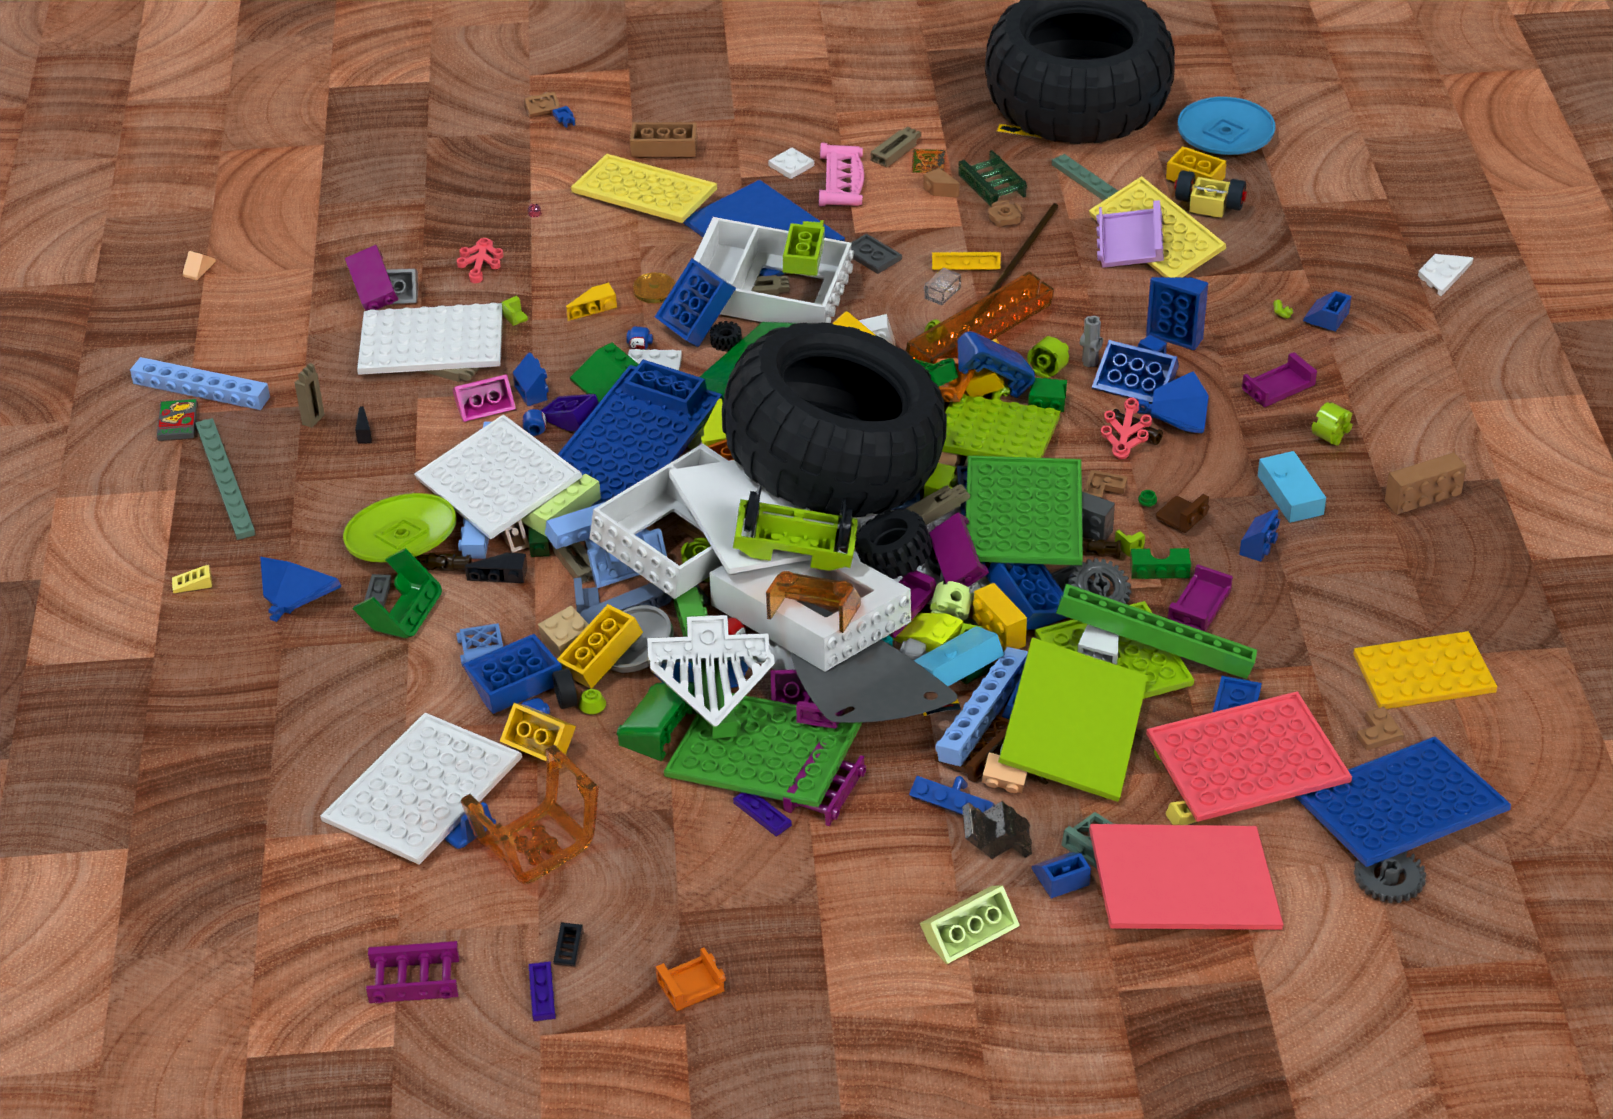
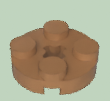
[988,200,1022,227]

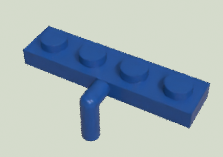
[909,776,995,824]

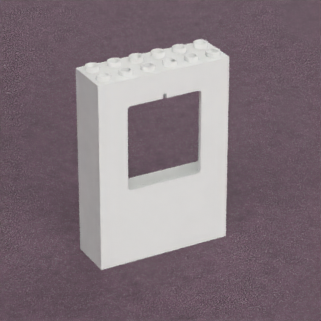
[694,217,854,324]
[589,444,728,599]
[709,550,911,672]

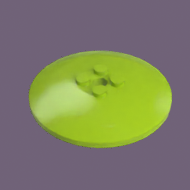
[343,493,456,562]

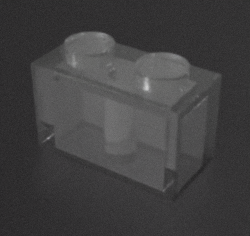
[924,268,961,306]

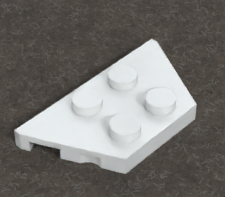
[1418,254,1473,296]

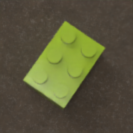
[783,223,825,276]

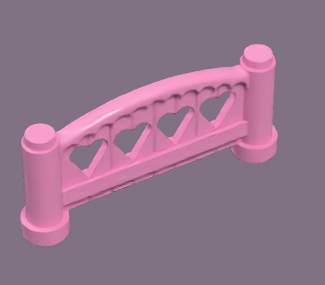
[819,143,864,207]

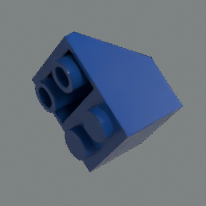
[1303,291,1352,332]
[513,352,549,407]
[1239,509,1280,562]
[1031,852,1091,898]

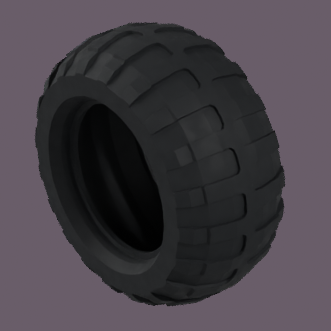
[985,0,1175,144]
[722,322,947,517]

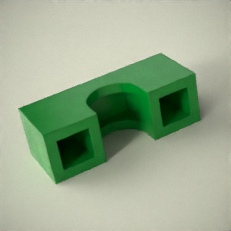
[1130,548,1191,579]

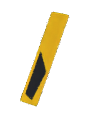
[997,124,1042,138]

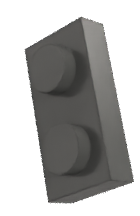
[364,574,392,607]

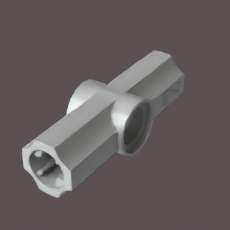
[1079,315,1103,367]

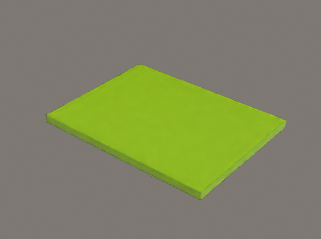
[998,637,1148,802]

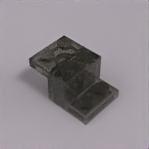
[962,801,1032,859]

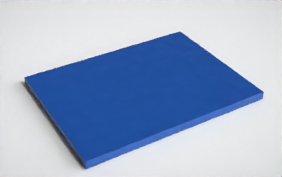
[683,180,845,277]
[1296,737,1511,867]

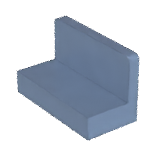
[574,577,600,614]

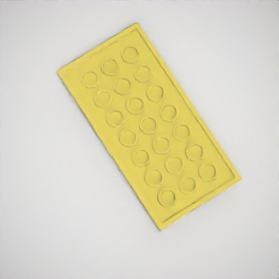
[571,154,717,223]
[1089,176,1226,278]

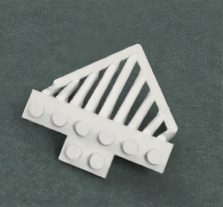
[647,615,775,727]

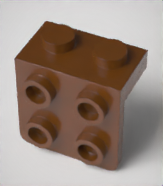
[1156,494,1209,533]

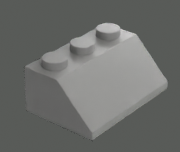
[387,269,419,304]

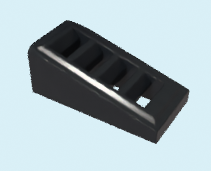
[355,406,372,444]
[553,922,584,967]

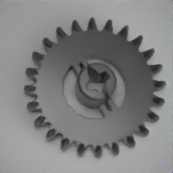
[1068,558,1132,604]
[1354,851,1426,903]

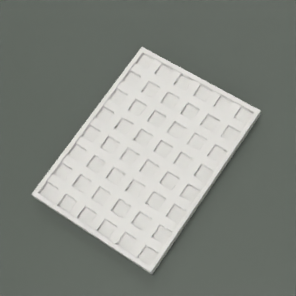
[357,303,503,375]

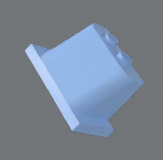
[585,528,667,588]

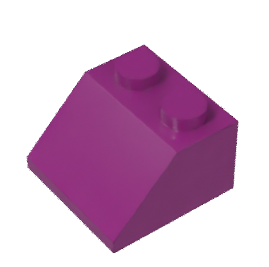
[771,670,808,705]

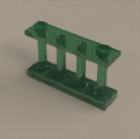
[958,150,1027,207]

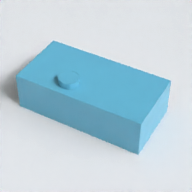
[1258,451,1326,523]
[914,626,1004,686]

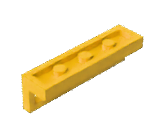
[932,252,1000,270]

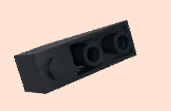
[465,553,528,583]

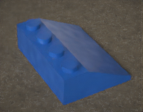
[655,258,736,347]
[1146,277,1208,351]
[1092,340,1179,404]
[985,562,1068,630]
[463,634,562,714]

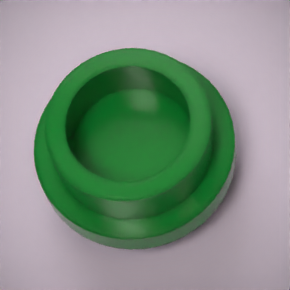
[1138,490,1157,507]

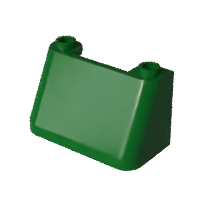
[617,682,697,761]

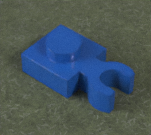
[552,106,575,128]

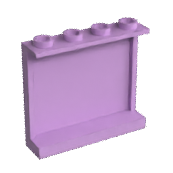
[1096,200,1164,268]

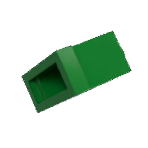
[1028,378,1067,412]

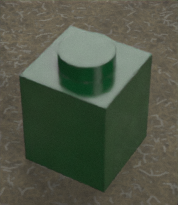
[529,528,550,557]

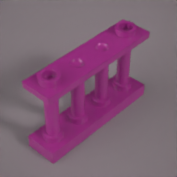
[783,742,866,826]
[366,941,459,1003]

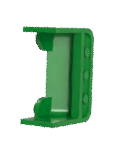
[352,548,442,638]

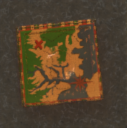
[912,149,945,173]

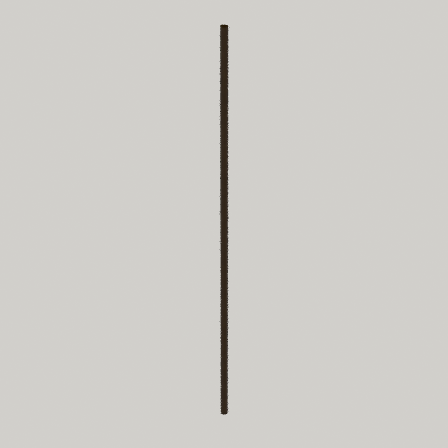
[941,203,1058,359]

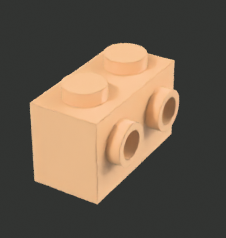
[981,752,1028,793]

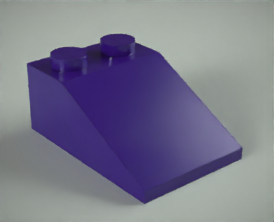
[540,394,599,431]

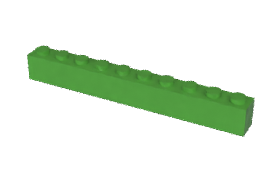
[1056,584,1257,679]
[674,587,740,739]

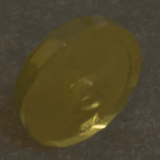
[633,272,676,303]

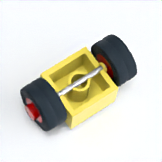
[1174,170,1247,218]

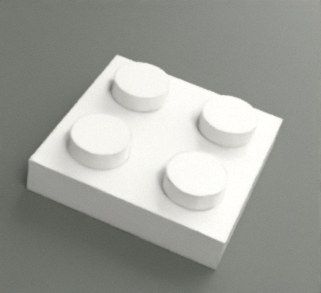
[768,148,814,179]

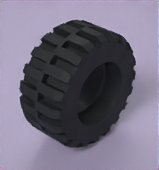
[855,509,933,579]

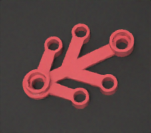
[456,238,503,283]
[1101,398,1152,459]

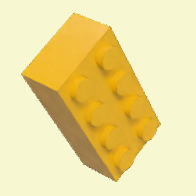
[557,604,643,689]

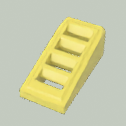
[172,565,212,593]
[1166,801,1196,825]

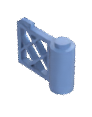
[456,623,504,667]

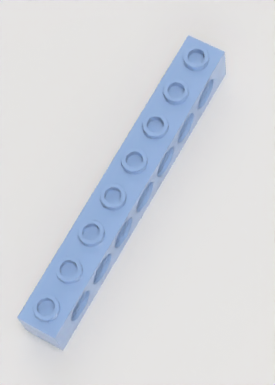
[130,357,270,410]
[936,647,1028,766]

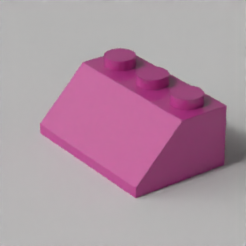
[452,374,516,422]

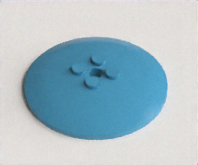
[1177,97,1275,155]

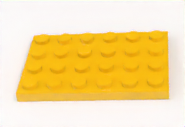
[1353,631,1497,709]

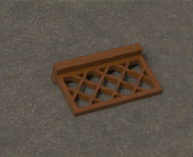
[934,715,1009,783]

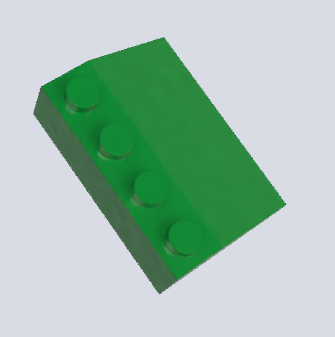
[570,342,639,403]

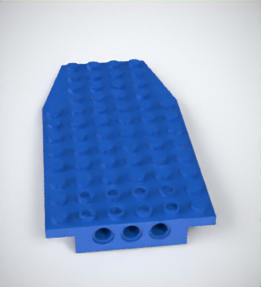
[558,359,723,506]

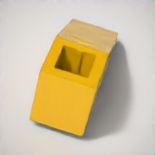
[566,283,617,321]

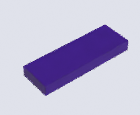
[733,792,792,837]
[528,961,556,1021]

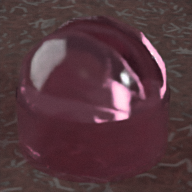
[528,203,541,218]

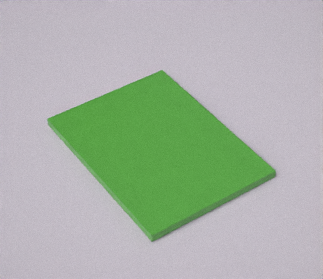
[966,456,1083,565]
[664,693,863,807]

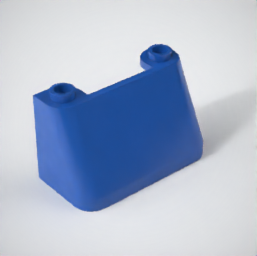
[958,331,1035,398]

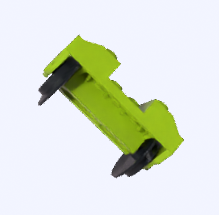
[733,484,858,571]

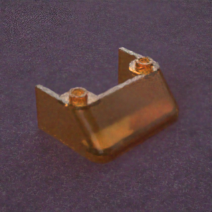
[766,571,861,633]

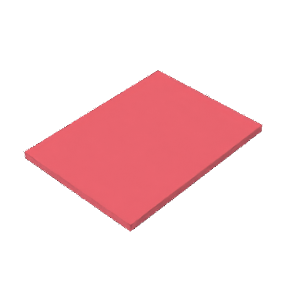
[1146,691,1352,822]
[1089,824,1283,930]

